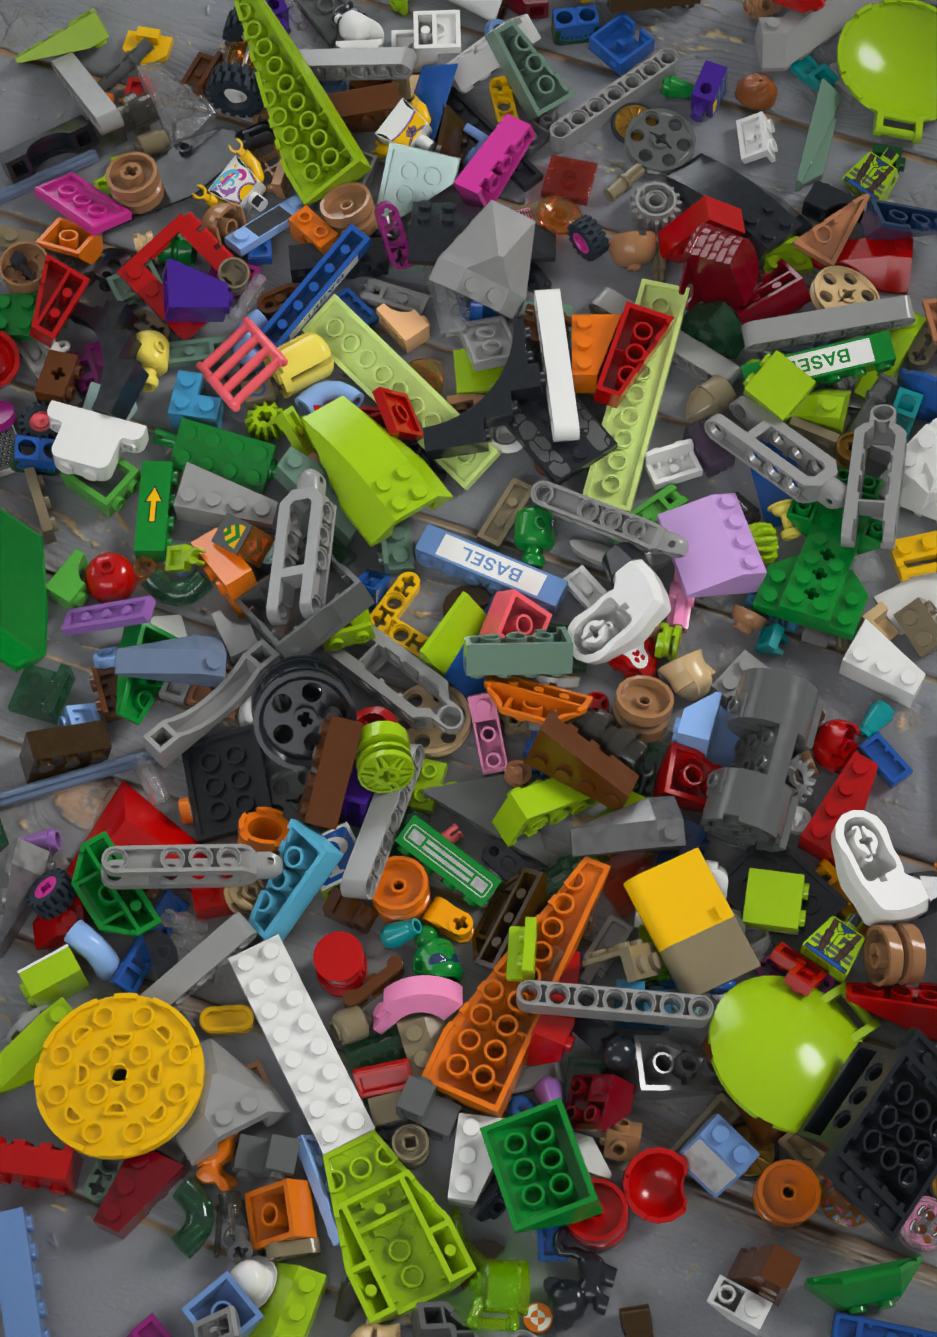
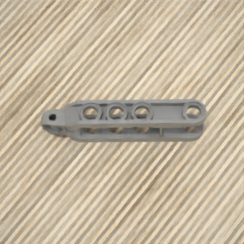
[704,396,847,509]
[841,404,907,550]
[266,469,337,626]
[530,480,689,558]
[320,624,465,734]
[101,844,283,890]

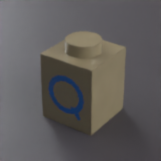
[240,377,280,412]
[368,1090,408,1132]

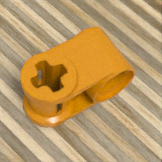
[421,896,474,944]

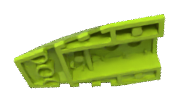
[302,395,453,547]
[322,1130,477,1325]

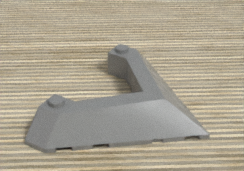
[754,0,882,72]

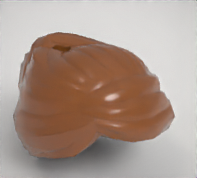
[735,72,777,111]

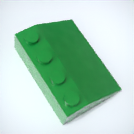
[480,1097,603,1233]

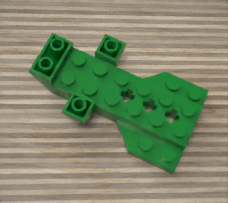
[752,466,884,641]

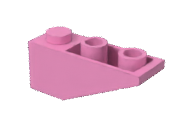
[468,692,508,775]

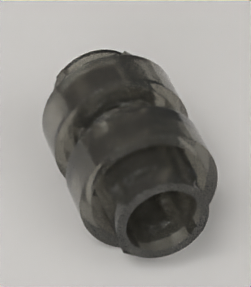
[88,92,159,147]
[572,707,649,772]

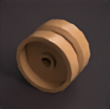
[105,152,164,214]
[320,183,378,237]
[611,675,674,743]
[862,923,926,986]

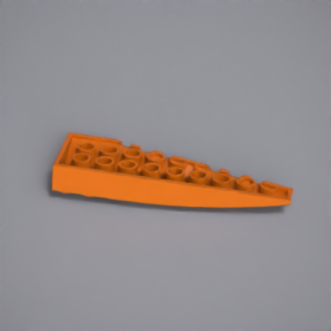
[421,856,611,1118]

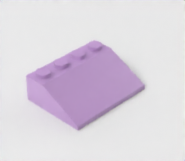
[657,493,767,598]

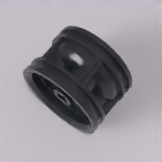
[251,655,357,771]

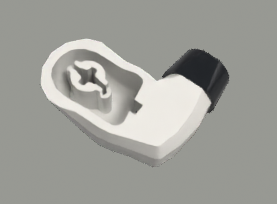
[567,542,671,665]
[831,810,937,926]

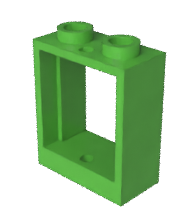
[61,457,141,517]

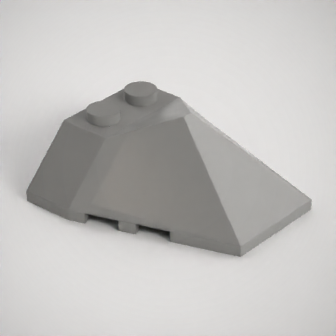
[428,200,536,320]
[176,1038,291,1166]

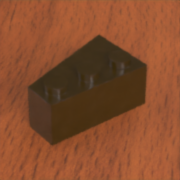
[19,720,112,784]

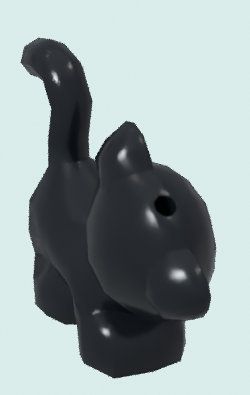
[543,1226,617,1331]

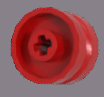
[567,1178,630,1251]

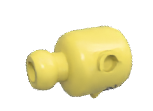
[136,330,170,392]

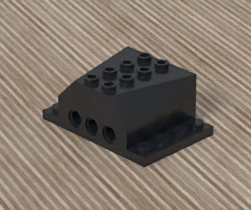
[796,1027,937,1241]

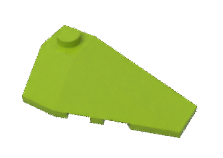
[854,311,927,400]
[745,388,851,435]

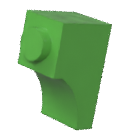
[47,549,89,610]

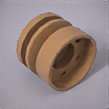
[0,241,47,294]

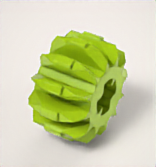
[245,401,285,443]
[748,522,779,565]

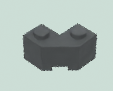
[396,1075,462,1145]
[230,1133,300,1181]
[410,1301,480,1337]

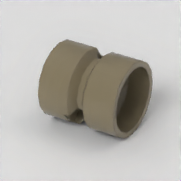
[217,257,250,296]
[392,1124,430,1170]

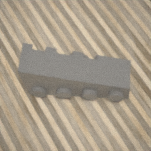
[173,462,279,531]

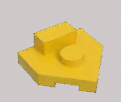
[122,26,174,75]

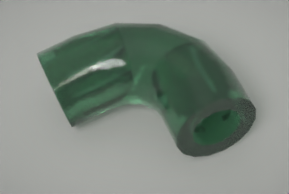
[141,568,214,607]
[170,1177,214,1259]

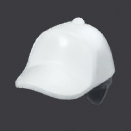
[332,1,384,44]

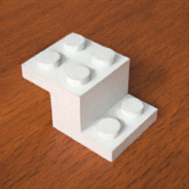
[391,10,461,73]

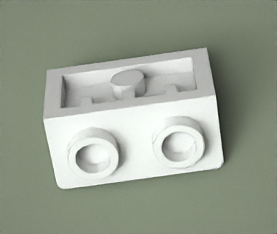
[736,111,778,164]

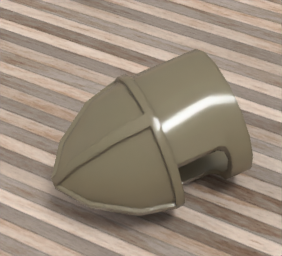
[685,375,737,423]

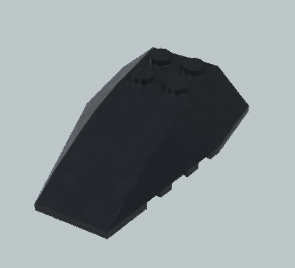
[666,153,814,270]
[408,200,556,266]

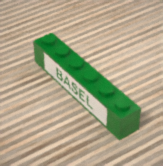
[740,330,896,388]

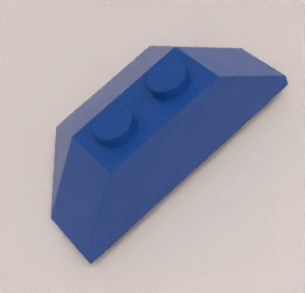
[896,368,937,423]

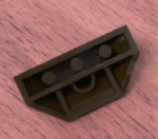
[432,103,469,176]
[472,866,548,970]

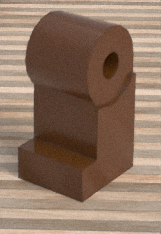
[322,886,378,934]

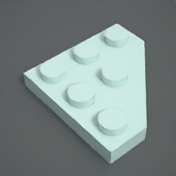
[377,142,461,218]

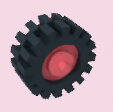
[19,401,58,450]

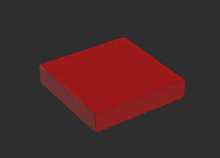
[372,387,424,442]

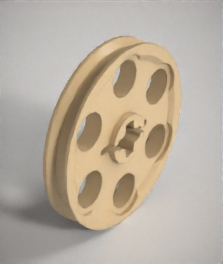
[810,266,880,310]
[393,685,472,758]

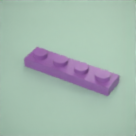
[61,595,156,636]

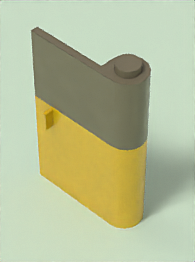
[623,848,761,996]

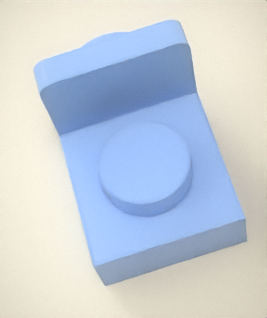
[58,703,101,727]

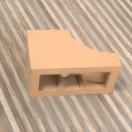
[376,303,431,354]

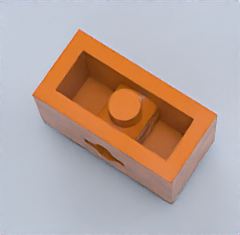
[288,205,339,255]

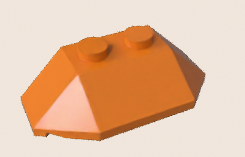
[484,675,593,727]

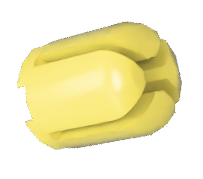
[264,332,334,399]

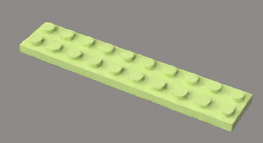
[583,278,690,512]
[302,294,501,490]

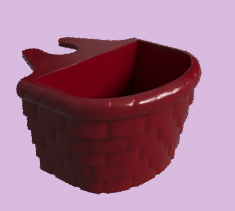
[679,223,759,311]

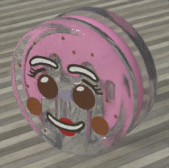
[898,1196,937,1254]

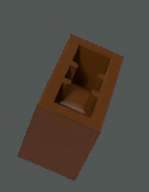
[34,349,83,406]

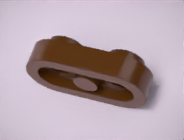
[257,283,299,318]

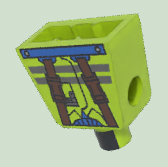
[842,148,899,202]
[800,913,865,983]

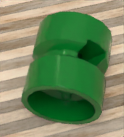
[158,235,198,267]

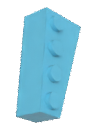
[248,819,344,942]

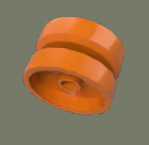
[371,856,431,923]
[752,1159,821,1229]

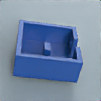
[588,12,655,76]

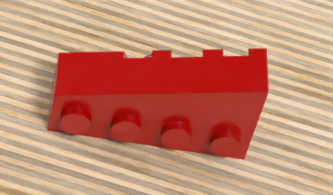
[593,302,674,408]
[797,751,878,868]
[0,1137,83,1195]

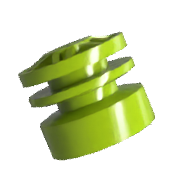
[355,721,415,793]

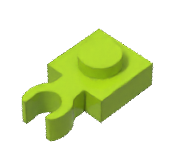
[165,544,206,573]

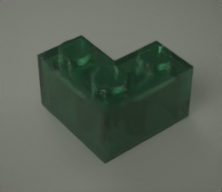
[681,301,745,359]

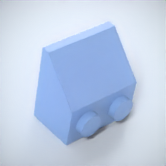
[671,692,722,758]

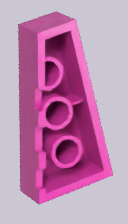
[453,114,536,208]

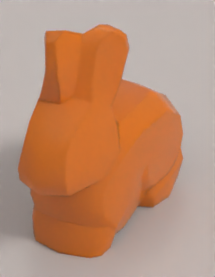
[195,1132,238,1193]

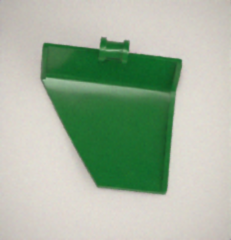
[0,508,47,672]

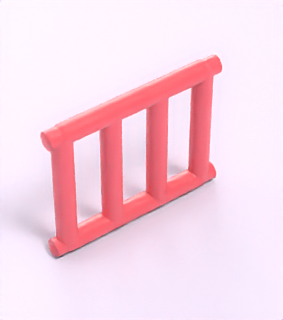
[196,317,288,412]

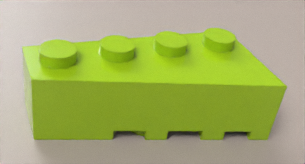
[492,777,600,847]

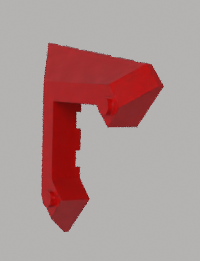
[32,780,244,951]

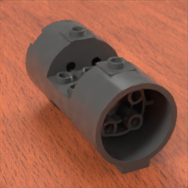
[700,668,825,853]

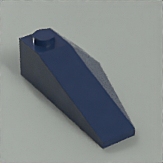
[860,198,937,240]

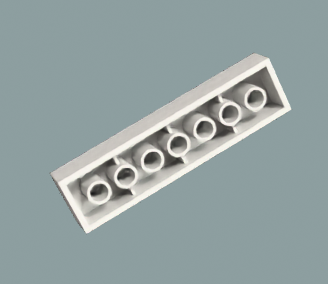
[228,934,376,1155]

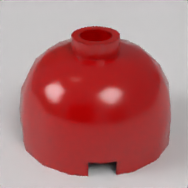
[85,552,137,604]
[812,719,860,774]

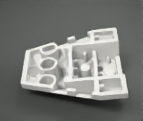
[879,418,937,523]

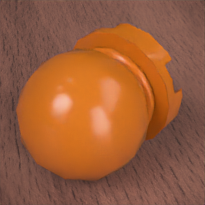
[236,807,290,861]

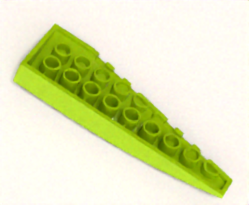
[233,0,372,206]

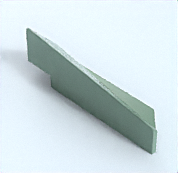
[794,79,843,192]

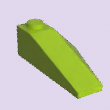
[15,7,110,63]
[0,997,73,1095]

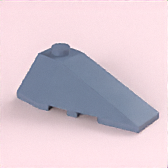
[114,635,226,688]

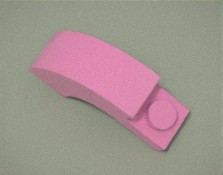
[373,975,463,1035]

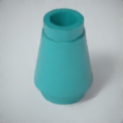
[859,700,895,739]
[380,918,422,949]

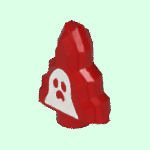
[608,637,659,679]

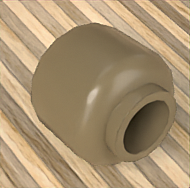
[329,1006,372,1046]

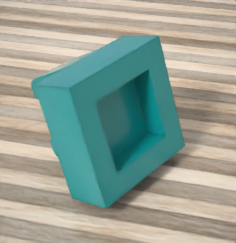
[754,623,789,657]

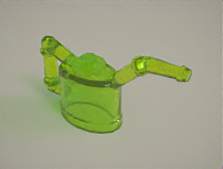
[451,1208,530,1333]

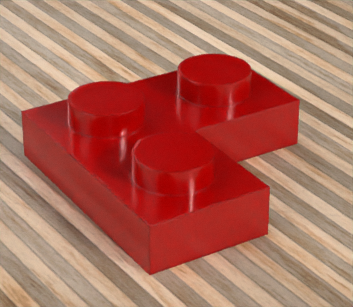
[769,942,830,997]

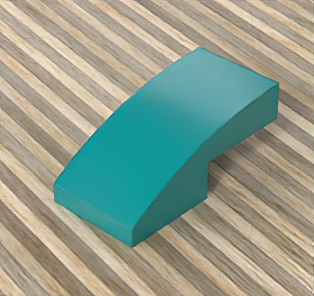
[789,54,839,92]
[893,387,924,439]

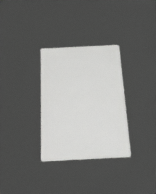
[874,572,937,635]

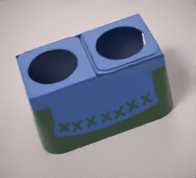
[551,5,600,46]
[9,435,61,476]

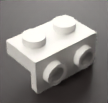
[644,438,703,490]

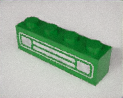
[395,815,502,908]

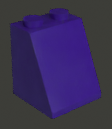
[162,259,233,322]

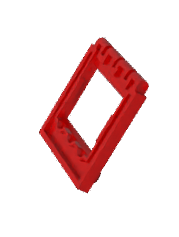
[117,211,252,341]

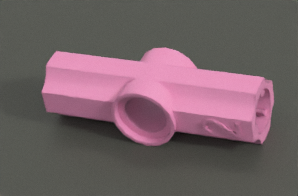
[666,569,695,634]

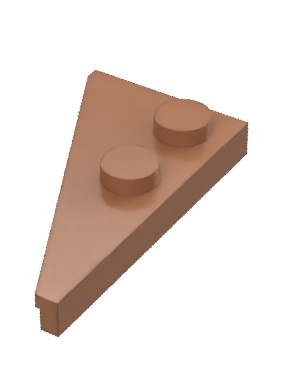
[791,193,871,267]

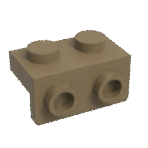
[893,597,937,658]

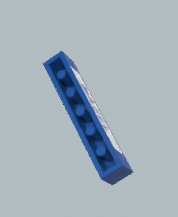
[261,223,371,347]

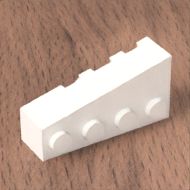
[446,14,541,94]

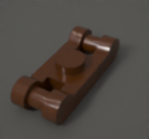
[343,956,404,1009]

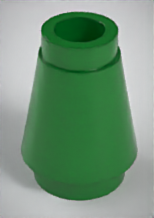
[660,75,695,99]

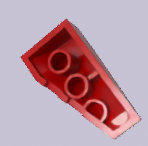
[812,238,914,295]
[845,982,937,1042]

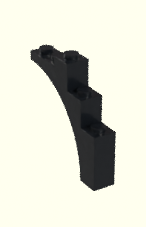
[70,301,149,420]
[423,318,547,460]

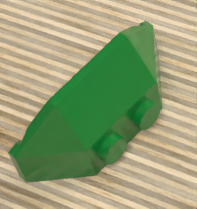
[71,831,162,937]
[804,1255,922,1315]

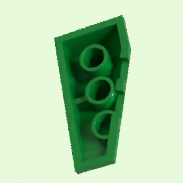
[116,623,178,725]

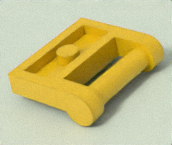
[889,531,937,582]

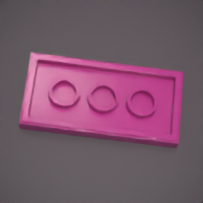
[34,172,132,236]

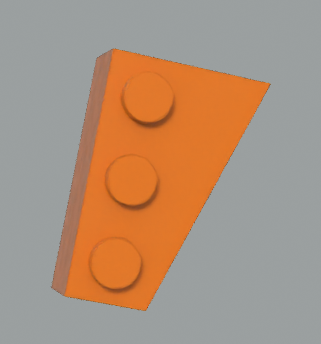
[572,314,622,393]
[190,527,257,619]

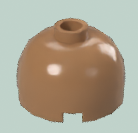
[201,203,247,252]
[608,231,657,272]

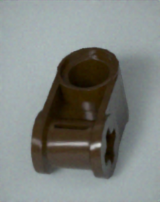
[619,1304,654,1337]

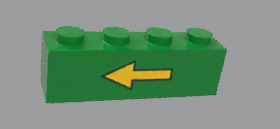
[134,461,179,563]

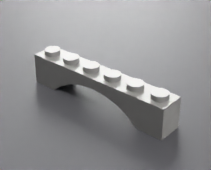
[143,638,281,768]

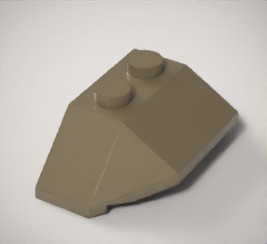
[396,1012,454,1097]

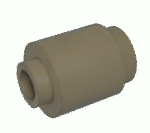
[133,129,170,157]

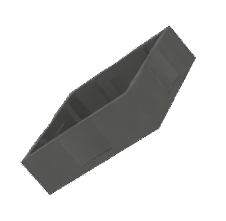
[234,546,375,658]

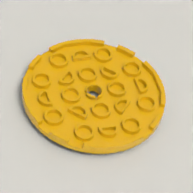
[34,993,205,1160]

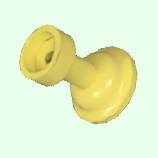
[767,499,802,541]

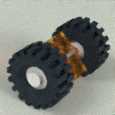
[206,7,284,118]

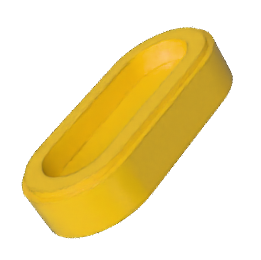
[199,1004,255,1036]

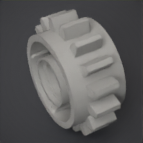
[629,181,682,231]

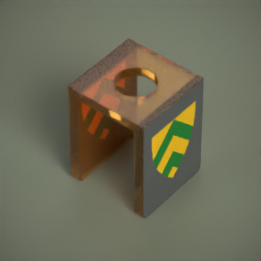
[212,513,275,568]

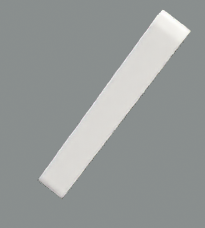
[534,289,580,442]

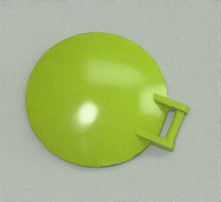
[837,0,937,144]
[708,975,882,1133]

